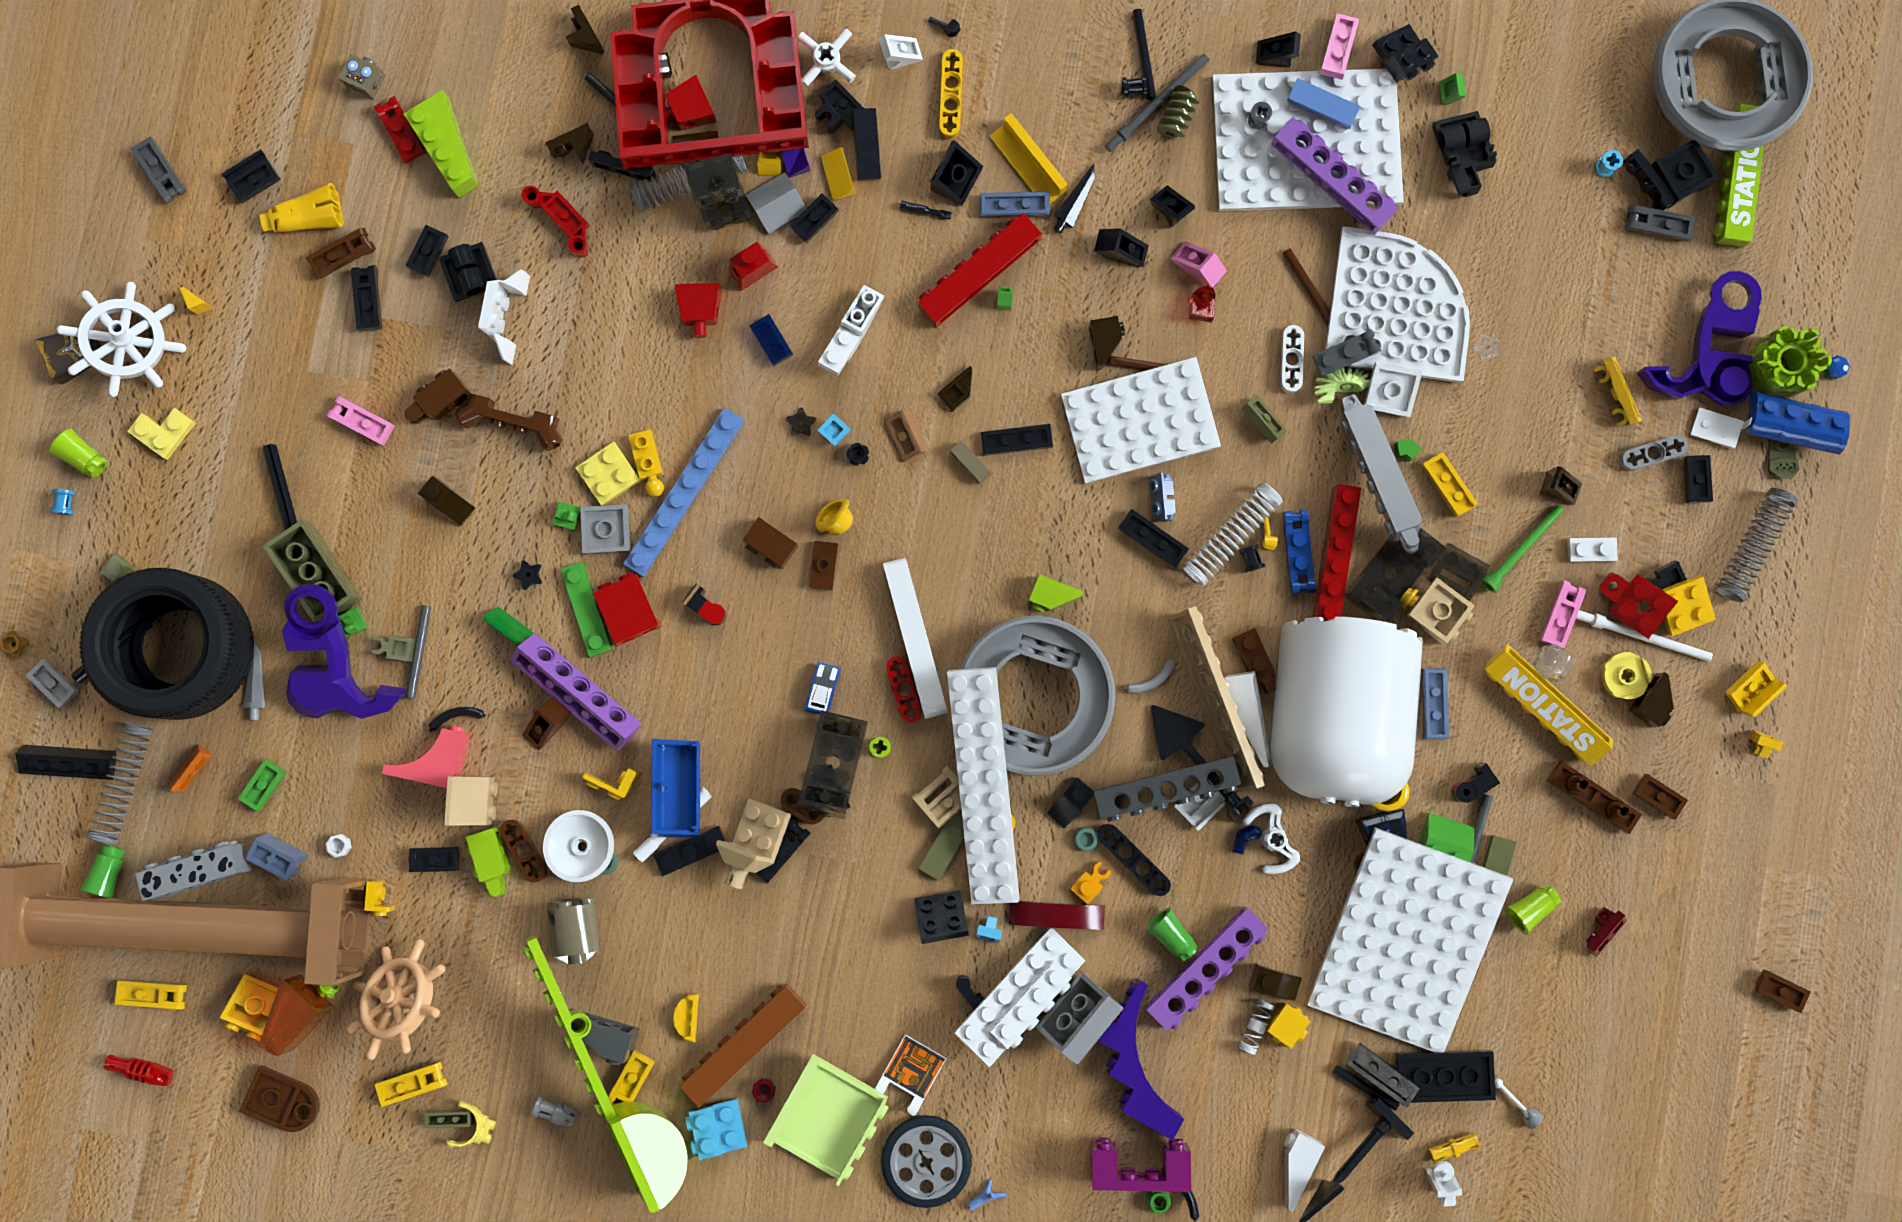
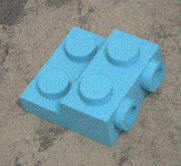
[686,1098,748,1160]

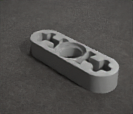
[1619,435,1688,471]

